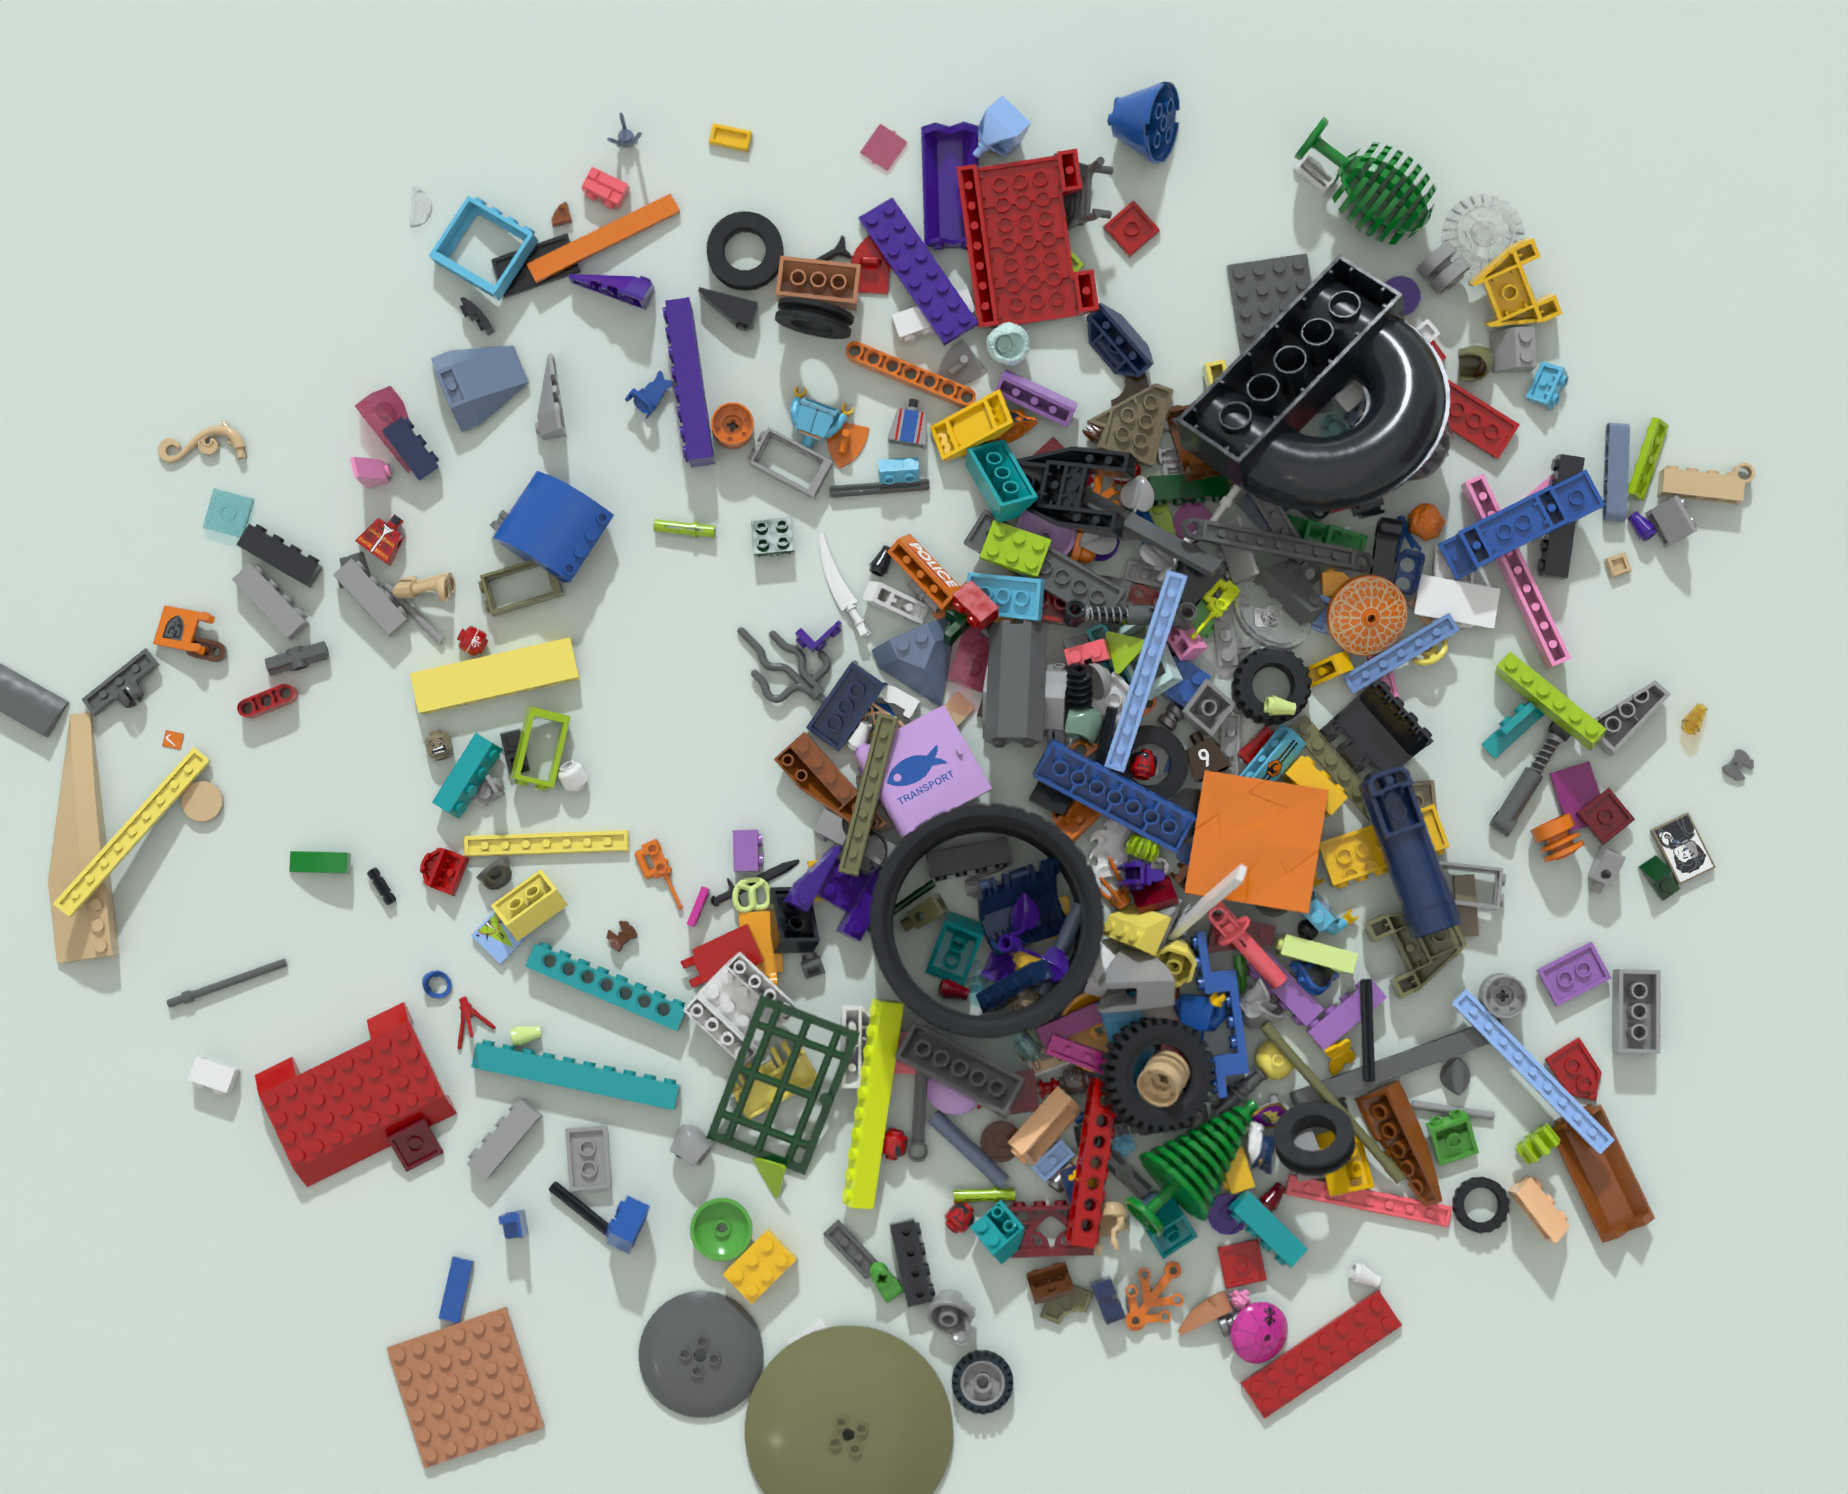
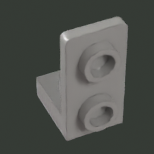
[476,775,505,807]

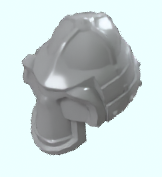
[1239,978,1284,1029]
[926,1289,976,1348]

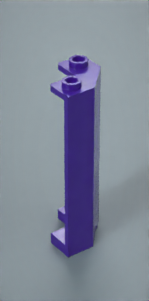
[921,122,979,251]

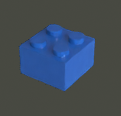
[1160,655,1211,710]
[605,1195,650,1254]

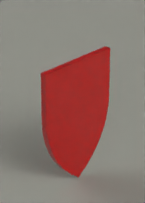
[851,236,890,295]

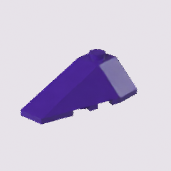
[569,274,655,310]

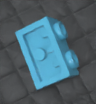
[1526,361,1569,411]
[878,457,920,484]

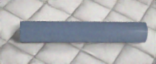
[1033,902,1082,996]
[927,1110,1010,1189]

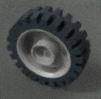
[952,1350,1013,1414]

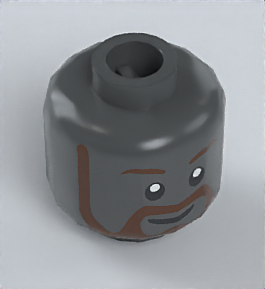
[1059,1067,1089,1095]

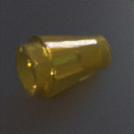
[1681,703,1708,735]

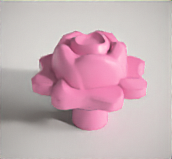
[1229,1289,1252,1310]

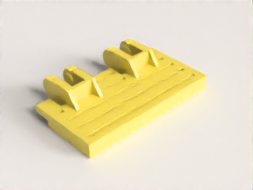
[732,1040,817,1119]

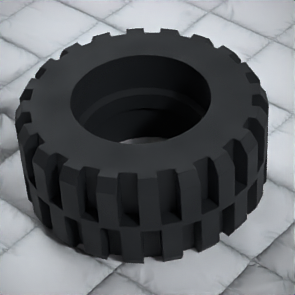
[1231,646,1312,726]

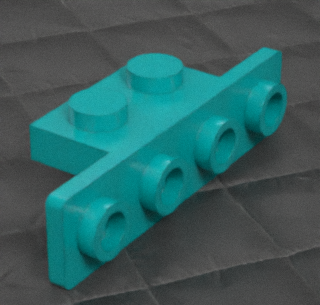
[1481,701,1545,759]

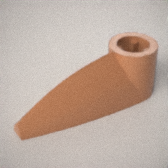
[1178,1290,1233,1336]

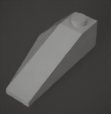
[535,353,567,440]

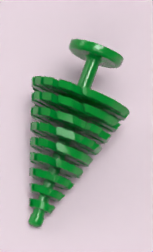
[1124,1100,1259,1237]

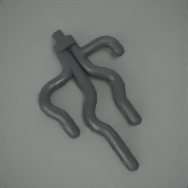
[737,627,831,704]

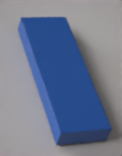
[438,1256,474,1323]

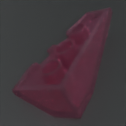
[947,622,992,694]

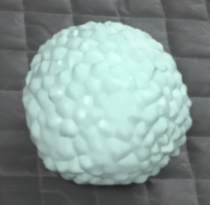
[986,322,1030,366]

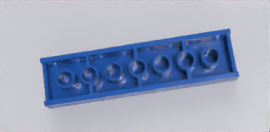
[1032,738,1197,854]

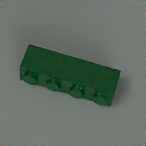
[1147,474,1230,507]

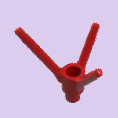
[457,997,496,1049]

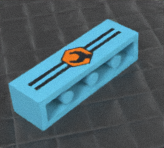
[1240,724,1306,781]

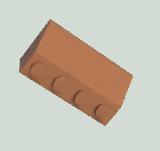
[776,256,861,311]

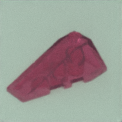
[355,385,413,473]

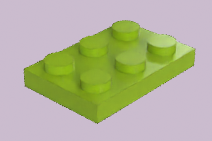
[979,520,1051,579]

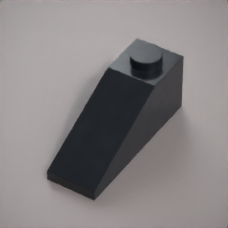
[698,287,759,331]

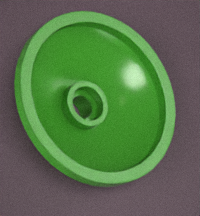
[690,1198,753,1261]

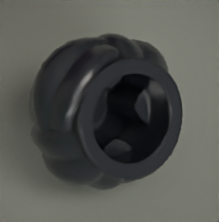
[1297,919,1318,941]

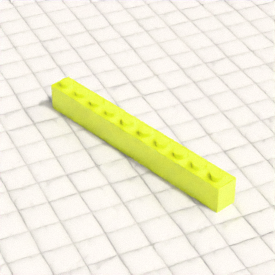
[842,998,904,1209]

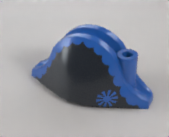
[1289,961,1339,995]

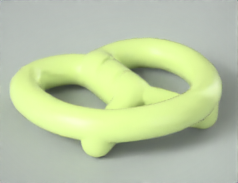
[732,876,770,913]

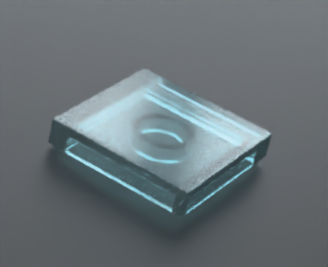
[203,488,254,538]

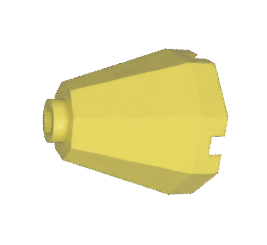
[1155,938,1197,987]

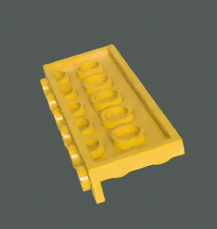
[1319,804,1450,889]

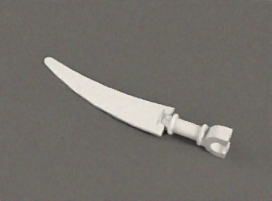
[819,533,872,638]

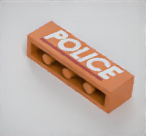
[887,534,961,610]

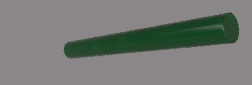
[867,880,936,932]

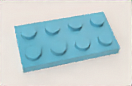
[967,572,1045,621]

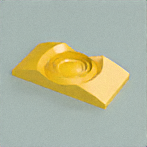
[930,389,1014,462]

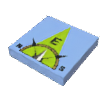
[471,911,530,964]

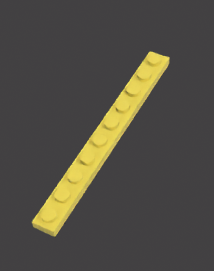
[53,748,211,918]

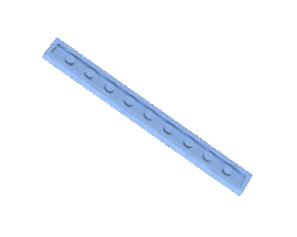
[1104,569,1187,773]
[1450,989,1615,1154]

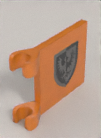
[153,605,215,655]

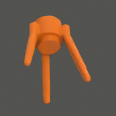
[1099,857,1131,910]

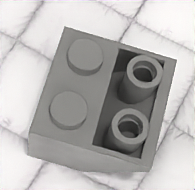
[1645,495,1697,548]

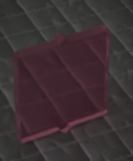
[860,124,907,171]

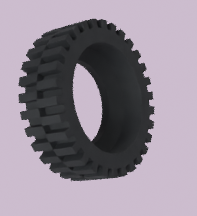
[1098,1017,1216,1133]

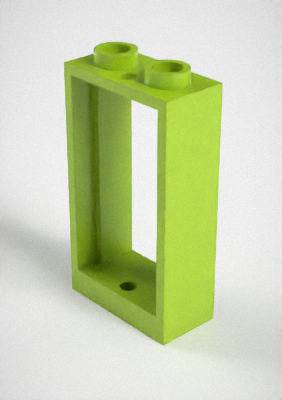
[510,707,571,791]

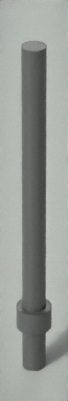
[167,958,288,1008]

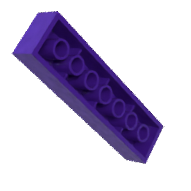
[662,297,715,468]

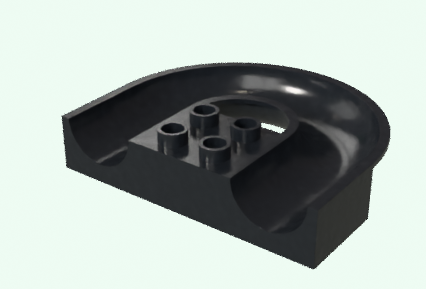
[1176,254,1450,512]

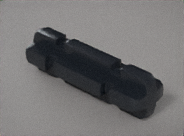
[367,867,396,905]

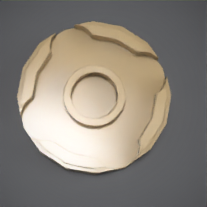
[181,781,224,822]

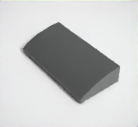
[0,663,69,737]

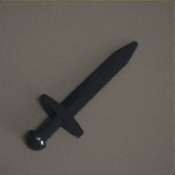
[711,859,800,907]

